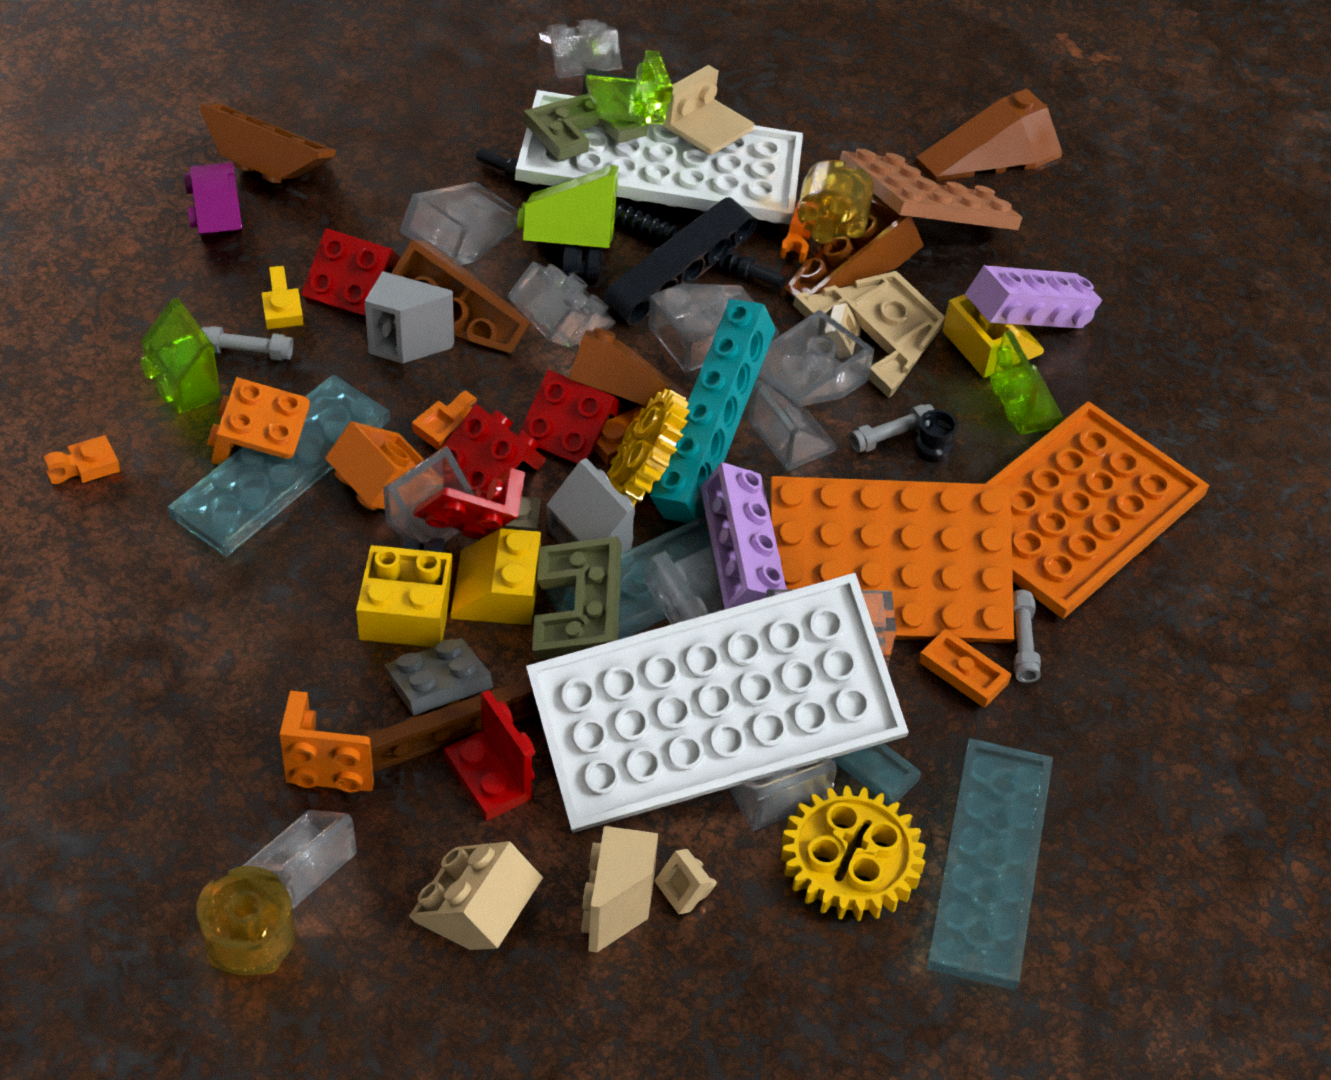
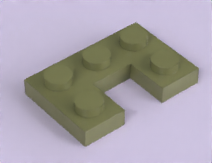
[523,87,648,160]
[532,536,622,660]

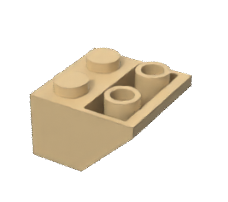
[581,826,659,952]
[409,841,543,950]

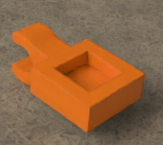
[780,201,814,263]
[412,390,477,451]
[43,435,120,484]

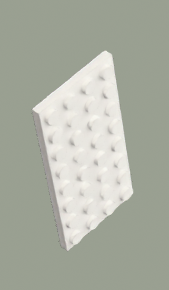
[515,90,803,225]
[526,573,909,833]

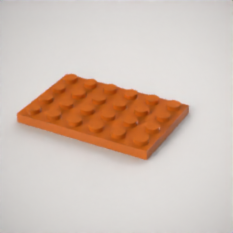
[986,401,1209,619]
[770,476,1014,643]

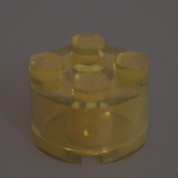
[797,160,874,243]
[196,866,296,976]

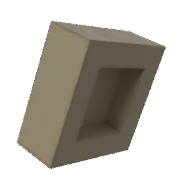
[498,496,542,532]

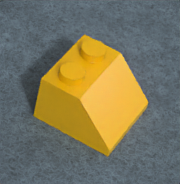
[451,528,541,626]

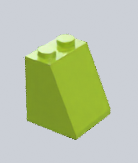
[517,165,619,248]

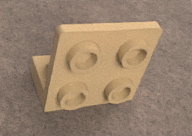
[660,65,754,155]

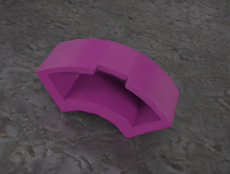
[184,162,242,235]

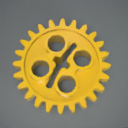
[606,389,689,506]
[781,786,925,921]

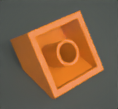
[325,421,444,511]

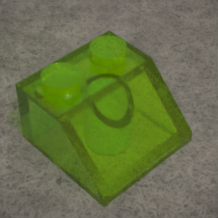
[140,297,221,415]

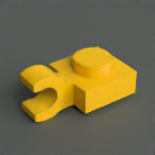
[262,265,304,329]

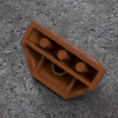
[200,103,336,183]

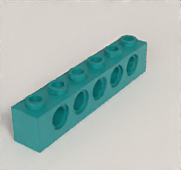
[650,299,776,526]

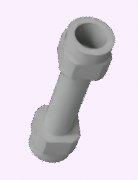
[199,326,293,361]
[848,404,934,454]
[1013,590,1041,683]

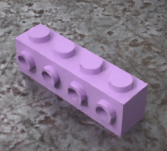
[965,265,1102,328]
[700,462,788,609]

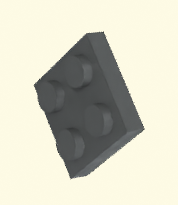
[384,638,493,716]

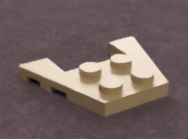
[793,271,945,398]

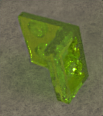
[585,50,673,125]
[990,331,1064,435]

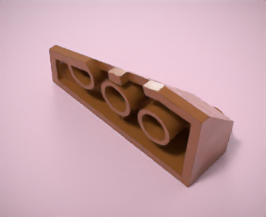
[915,88,1062,182]
[784,193,924,299]
[391,239,532,353]
[568,328,690,406]

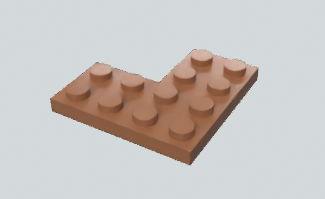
[838,148,1023,230]

